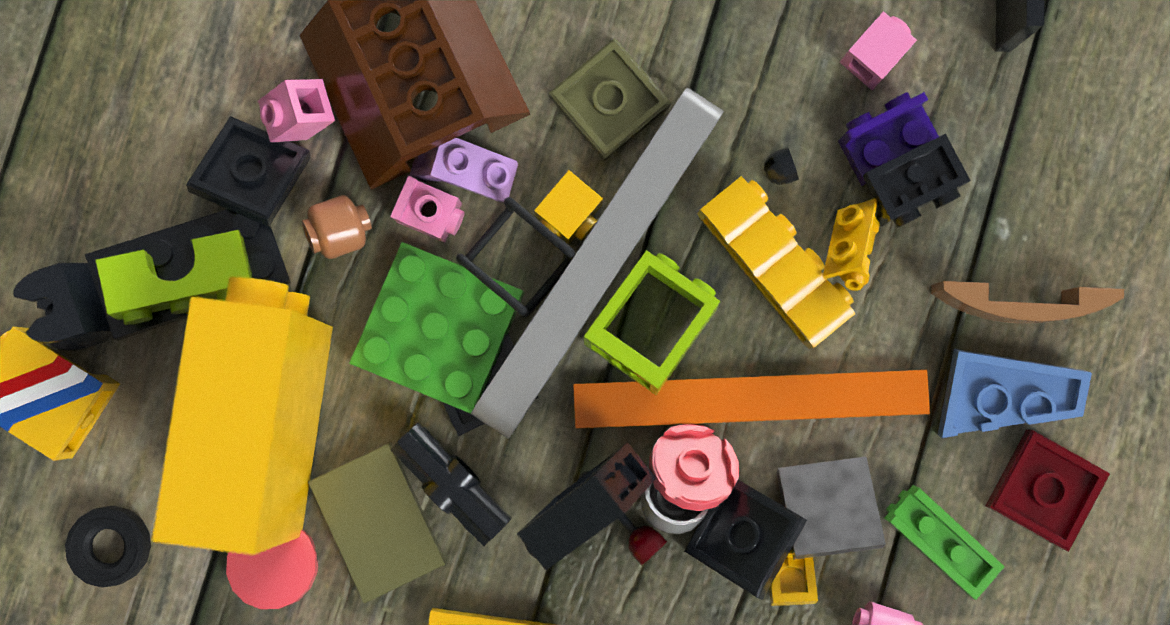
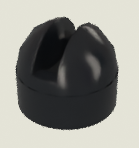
[764,147,799,185]

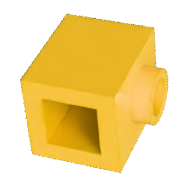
[534,170,603,244]

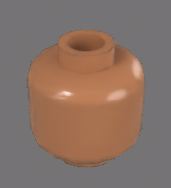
[302,195,372,259]

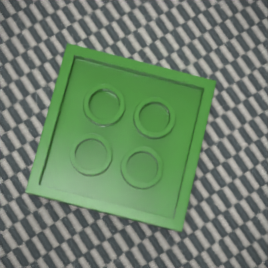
[349,242,525,414]

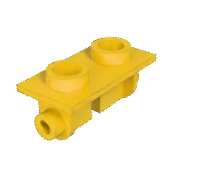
[822,198,880,291]

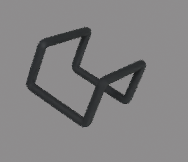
[456,197,575,317]

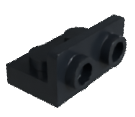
[863,134,971,228]

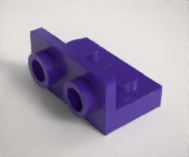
[838,92,939,186]

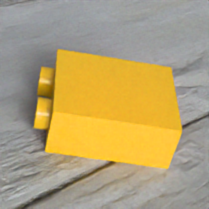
[152,277,333,555]

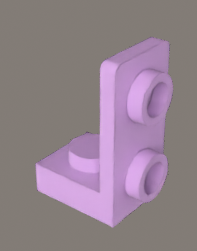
[409,138,518,202]

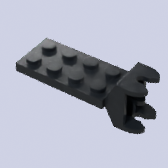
[13,209,291,351]

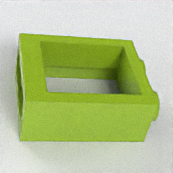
[584,250,720,395]

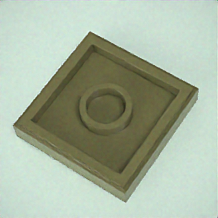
[549,38,671,161]

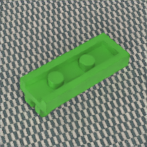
[884,485,1005,600]

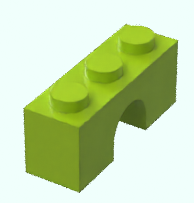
[96,230,252,325]

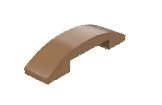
[931,281,1124,324]

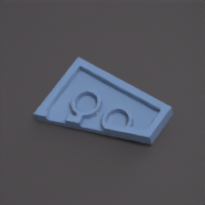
[937,349,1092,438]

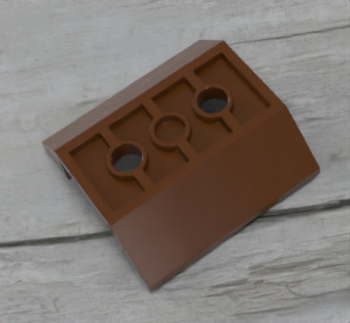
[299,0,530,190]

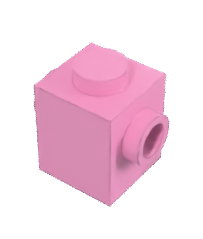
[258,79,335,142]

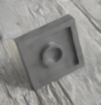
[777,457,886,560]

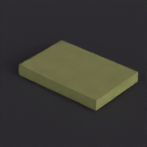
[308,443,447,604]

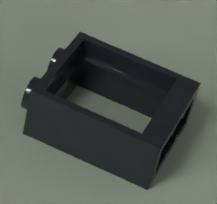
[517,442,656,570]

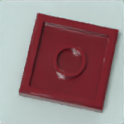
[985,429,1110,552]

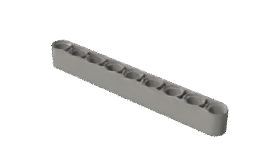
[471,87,724,439]

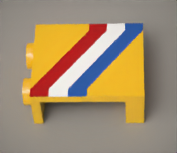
[0,326,120,461]

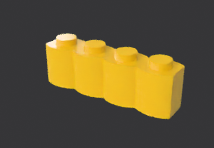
[697,176,855,349]

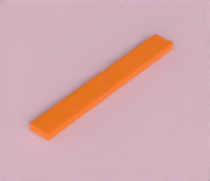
[573,370,930,428]

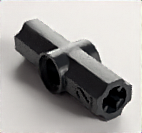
[390,423,512,546]

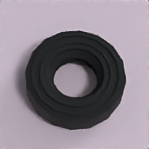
[65,505,151,588]

